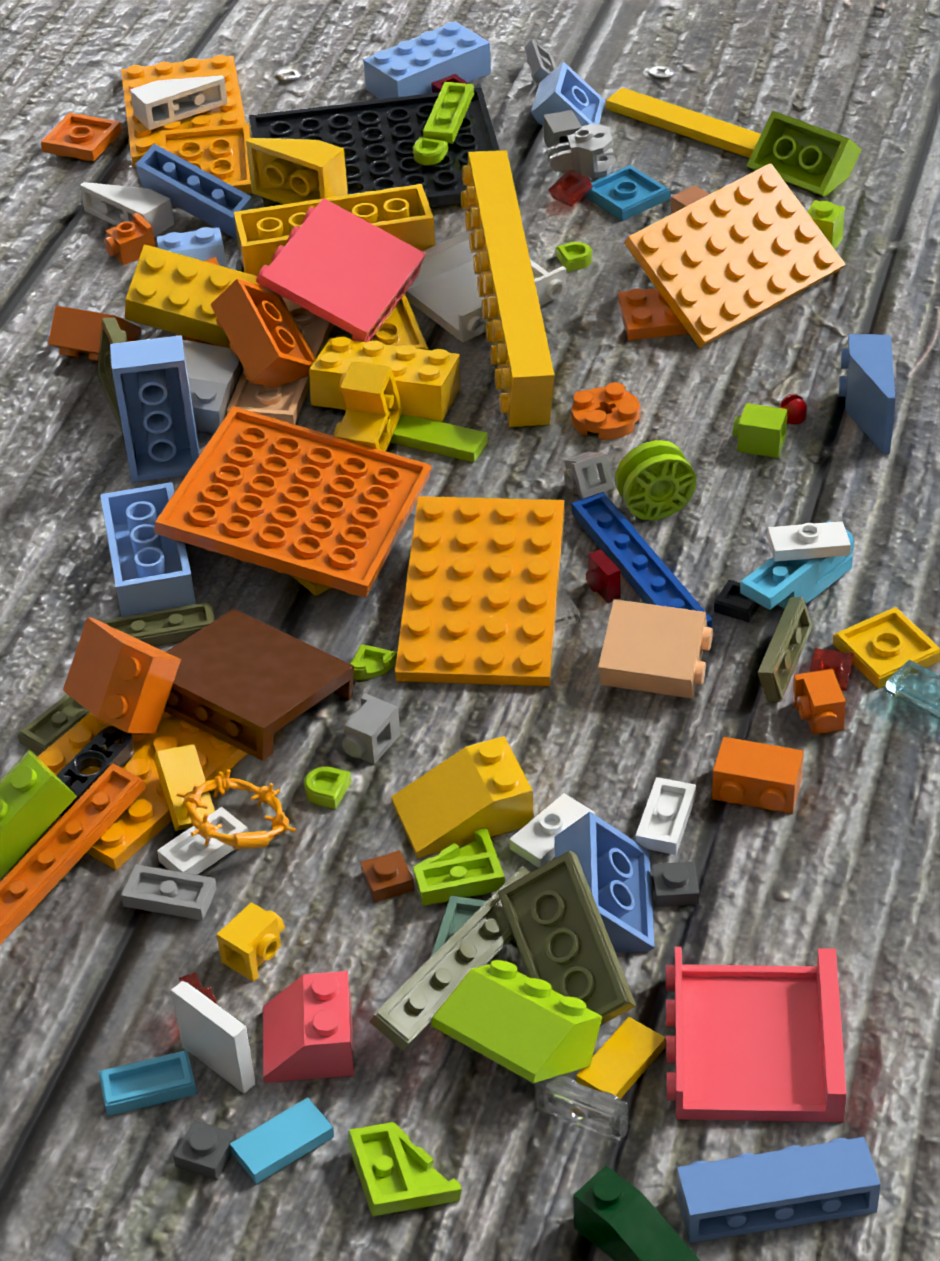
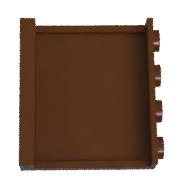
[164,609,354,761]

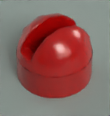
[779,394,807,424]

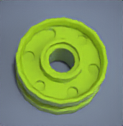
[615,440,697,521]

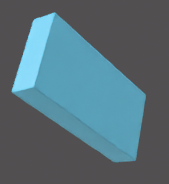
[98,1050,197,1116]
[230,1097,334,1184]

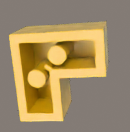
[334,360,403,451]

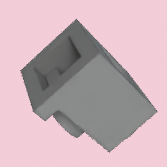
[564,451,615,499]
[342,693,400,764]

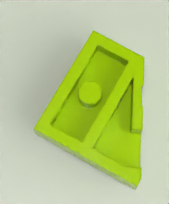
[413,827,505,906]
[347,1122,462,1217]

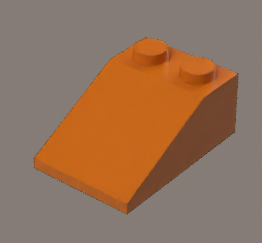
[63,617,181,734]

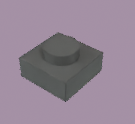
[652,861,699,907]
[173,1120,237,1180]

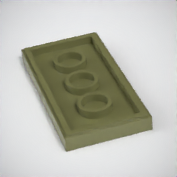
[497,850,636,1026]

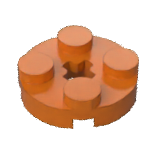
[571,382,640,440]

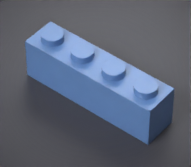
[135,144,255,239]
[676,1137,881,1243]

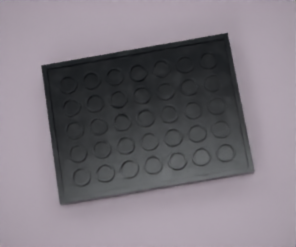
[249,87,500,208]

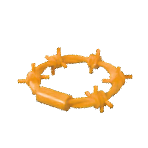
[176,769,296,850]

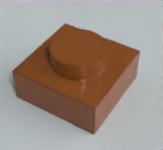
[360,850,414,903]

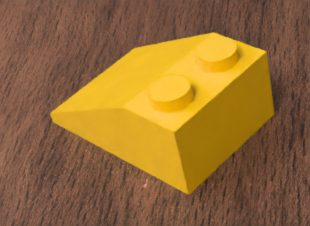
[246,138,348,204]
[391,736,534,858]

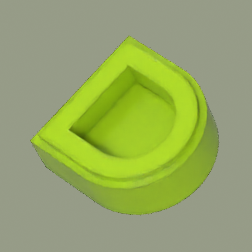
[413,137,448,165]
[556,242,592,272]
[304,767,352,810]

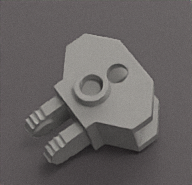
[546,123,617,178]

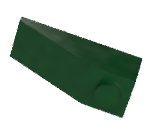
[573,1165,700,1261]

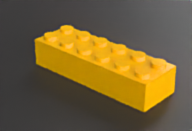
[233,184,435,276]

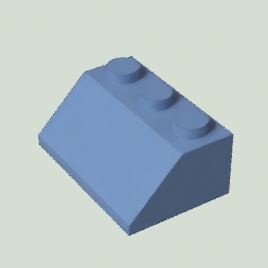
[554,812,655,952]

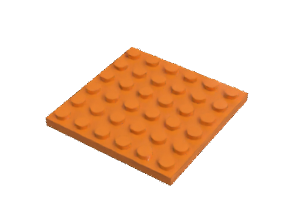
[154,406,432,598]

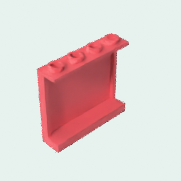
[256,198,426,342]
[666,947,847,1122]

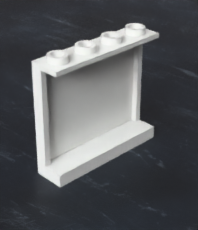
[405,231,566,342]

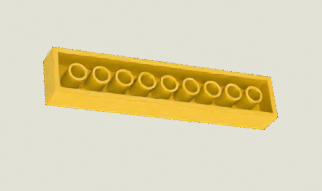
[461,150,555,427]

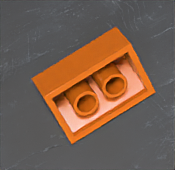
[210,279,316,388]

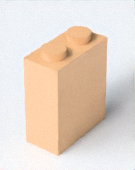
[598,599,713,699]

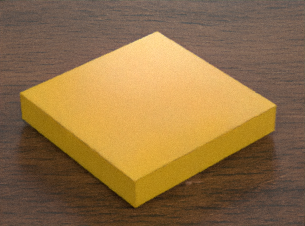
[832,607,940,689]

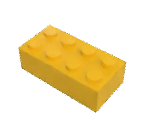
[125,244,259,348]
[309,337,460,422]

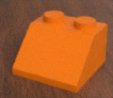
[48,305,142,362]

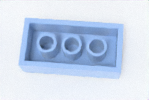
[363,21,491,99]
[110,335,200,482]
[100,482,196,617]

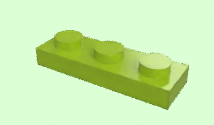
[423,82,474,144]

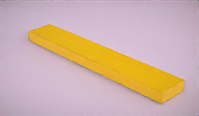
[606,87,761,158]

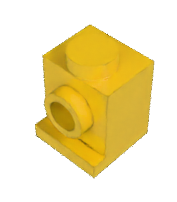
[216,902,285,982]

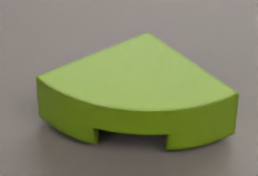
[350,644,397,680]

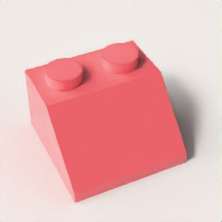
[263,971,354,1083]

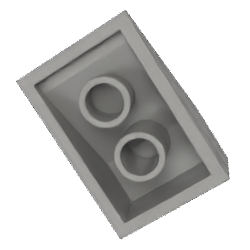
[183,340,242,434]

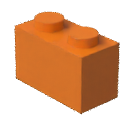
[712,737,804,814]

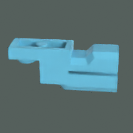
[740,521,854,610]

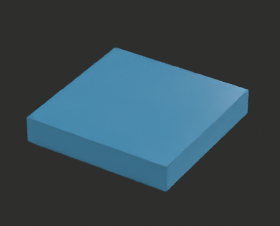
[583,165,670,221]

